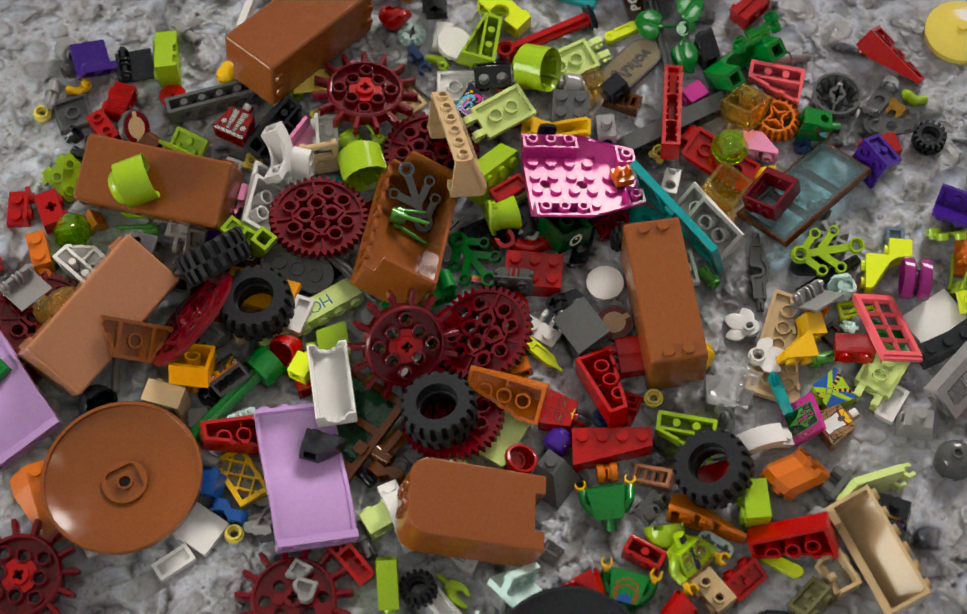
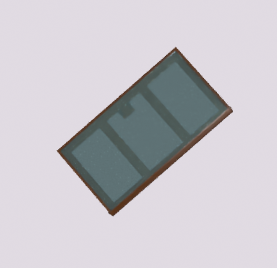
[736,140,871,248]

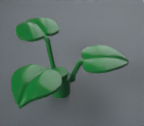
[635,0,704,74]

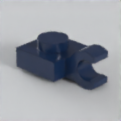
[407,44,432,77]

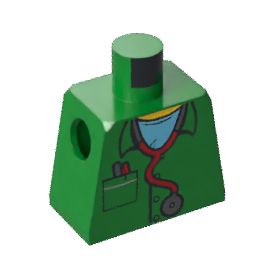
[795,106,841,141]

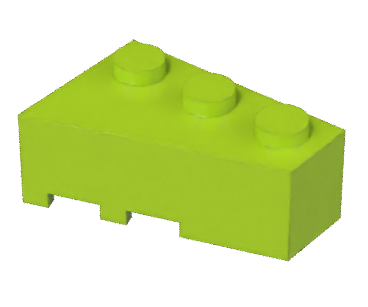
[455,12,503,68]
[152,30,182,87]
[467,143,519,206]
[655,410,718,463]

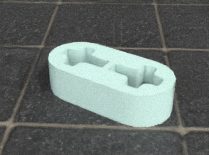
[698,531,733,562]

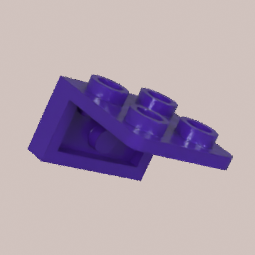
[932,183,967,228]

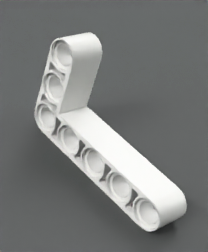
[276,146,315,243]

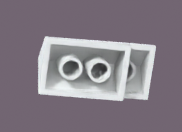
[241,160,286,232]
[676,182,744,261]

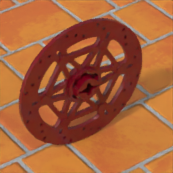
[152,271,233,367]

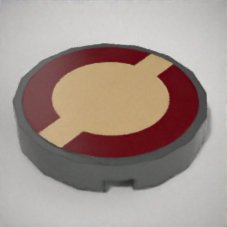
[118,109,150,143]
[598,305,633,342]

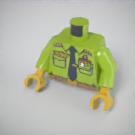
[667,531,731,597]

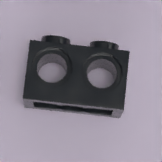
[473,60,512,91]

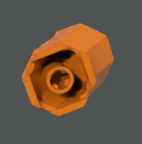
[759,447,830,501]

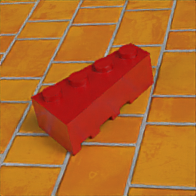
[575,346,628,428]
[198,415,260,455]
[571,427,653,473]
[747,511,839,559]

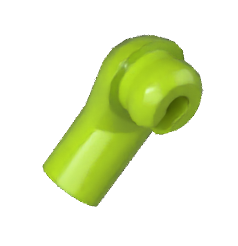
[901,89,928,106]

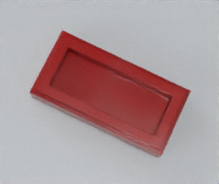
[488,172,526,203]

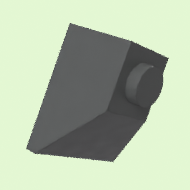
[532,449,581,510]

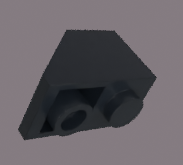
[694,28,720,71]
[299,428,346,463]

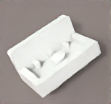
[311,113,340,153]

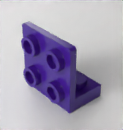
[69,39,118,80]
[852,133,902,189]

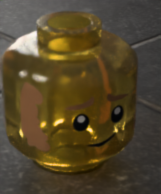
[582,68,606,96]

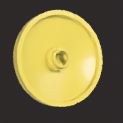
[924,1,967,65]

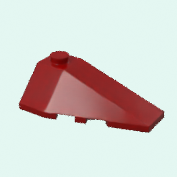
[856,25,925,84]

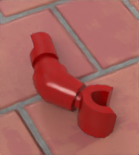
[492,229,551,252]

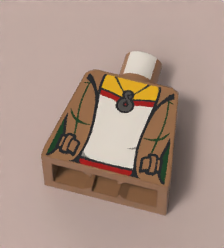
[817,404,860,452]

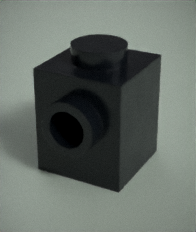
[600,72,631,106]

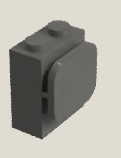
[553,296,613,356]

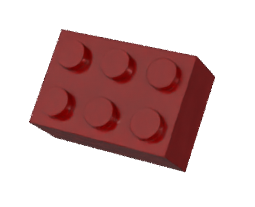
[505,250,564,297]

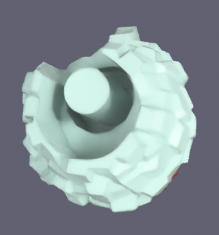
[827,273,858,303]

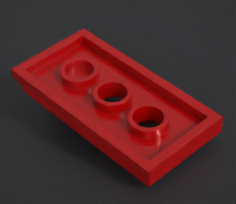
[680,125,762,196]

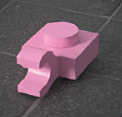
[234,183,249,217]

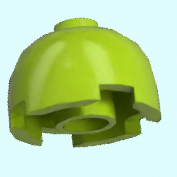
[643,522,685,551]

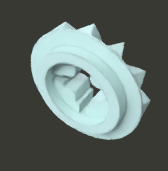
[398,22,426,47]
[226,406,256,418]

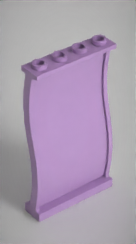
[0,330,65,472]
[253,402,359,554]

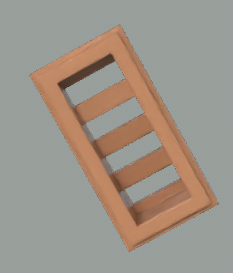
[630,463,675,493]

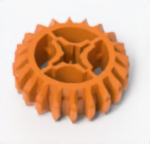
[751,97,801,144]

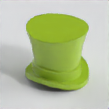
[482,195,522,236]

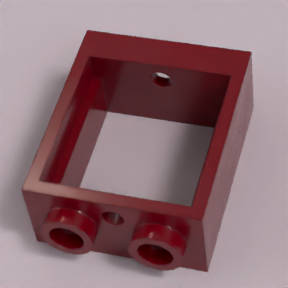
[742,166,801,222]

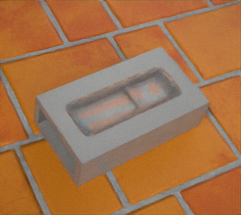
[923,341,967,420]

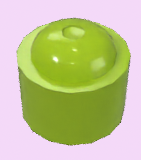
[511,44,562,92]
[336,140,387,192]
[108,153,160,209]

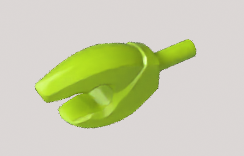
[436,573,471,609]

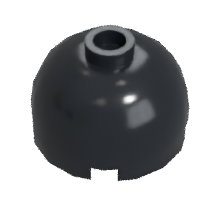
[77,384,118,415]

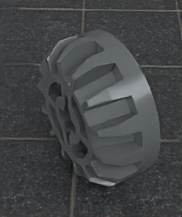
[811,72,862,121]

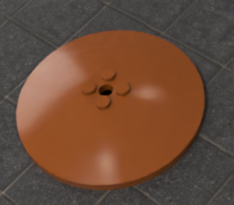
[40,401,203,555]

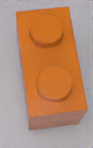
[25,230,56,272]

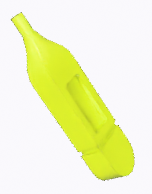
[604,21,638,45]
[527,336,563,372]
[750,552,803,579]

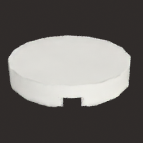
[437,27,470,61]
[586,266,624,302]

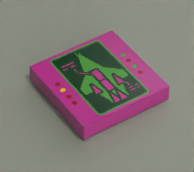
[780,393,827,447]

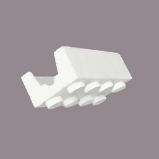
[306,340,358,428]

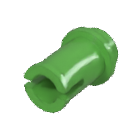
[698,265,721,289]
[810,350,835,368]

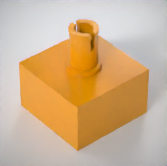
[168,344,216,394]

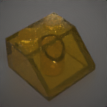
[721,84,773,132]
[702,160,754,217]

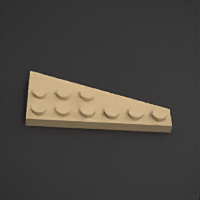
[744,289,800,404]

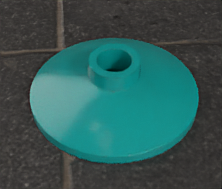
[628,206,664,223]

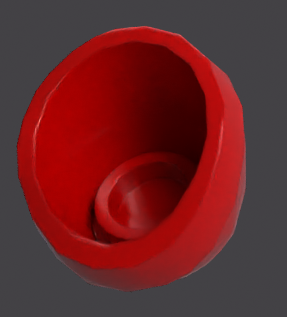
[269,334,303,366]
[504,444,537,474]

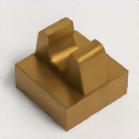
[885,97,910,118]

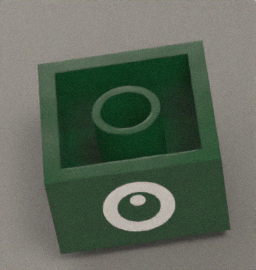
[537,217,593,254]

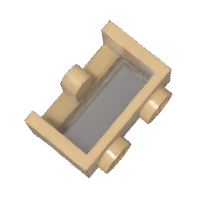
[814,548,863,601]

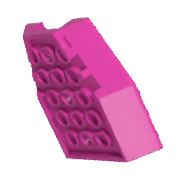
[521,134,646,217]

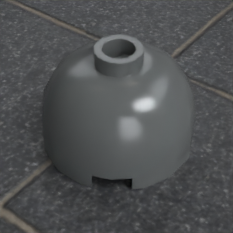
[933,440,967,481]

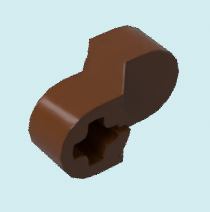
[367,461,406,487]

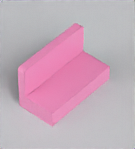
[289,115,316,147]

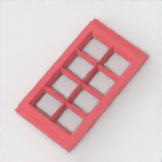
[851,293,923,363]

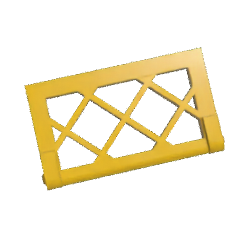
[218,452,267,509]

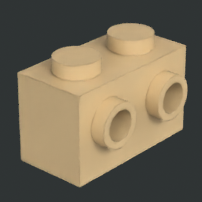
[690,566,737,614]

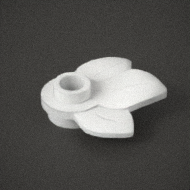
[724,308,760,341]
[748,337,783,373]

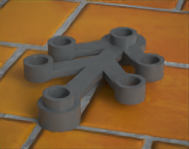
[388,162,441,233]

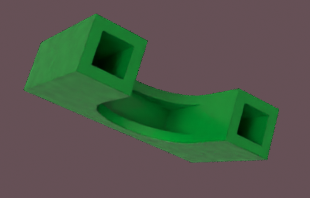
[702,36,788,91]

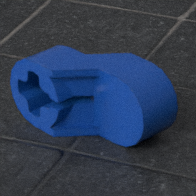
[210,498,248,526]

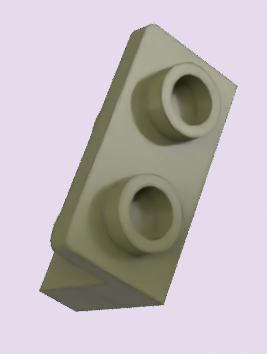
[786,576,836,614]

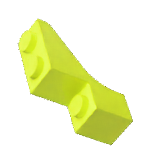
[860,238,912,294]

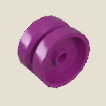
[898,256,933,301]

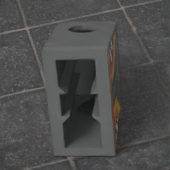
[209,353,251,398]

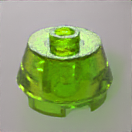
[711,129,749,166]
[53,213,91,247]

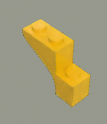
[521,116,591,137]
[776,312,828,366]

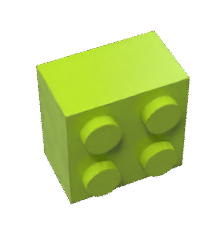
[736,478,772,532]

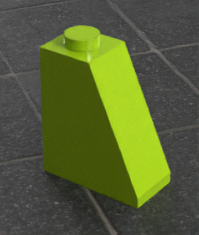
[376,555,400,614]

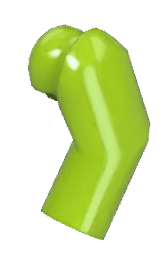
[426,54,449,71]

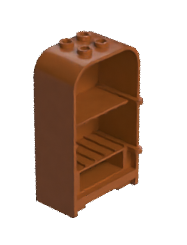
[396,458,546,567]

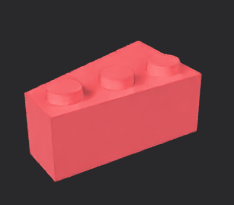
[747,59,806,109]

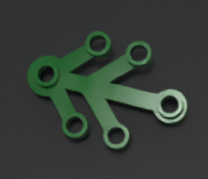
[732,10,782,54]
[448,232,501,289]

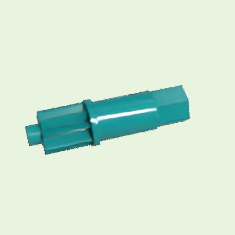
[767,371,794,417]

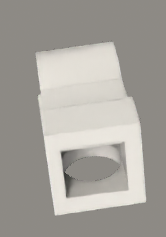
[661,167,682,201]

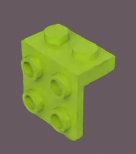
[158,126,211,157]
[39,152,81,203]

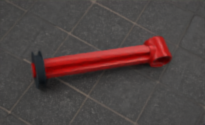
[497,4,598,64]

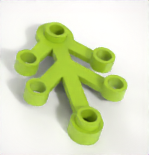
[790,225,865,277]
[924,227,967,241]

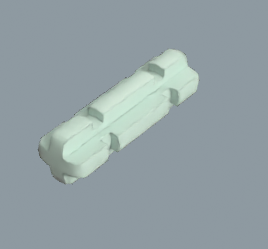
[838,320,859,334]

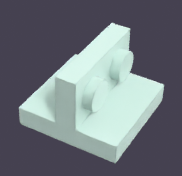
[487,562,542,608]

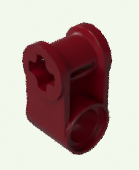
[593,211,629,242]

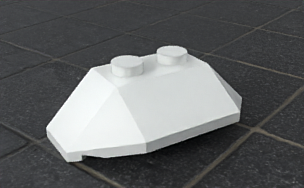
[52,244,105,285]

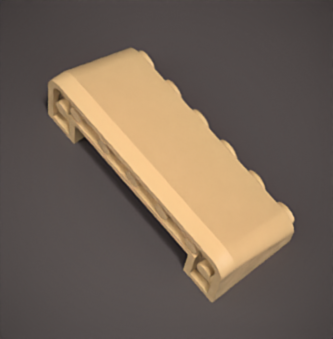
[427,91,487,198]
[824,484,933,614]

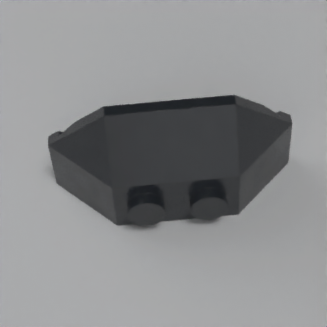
[243,93,302,159]

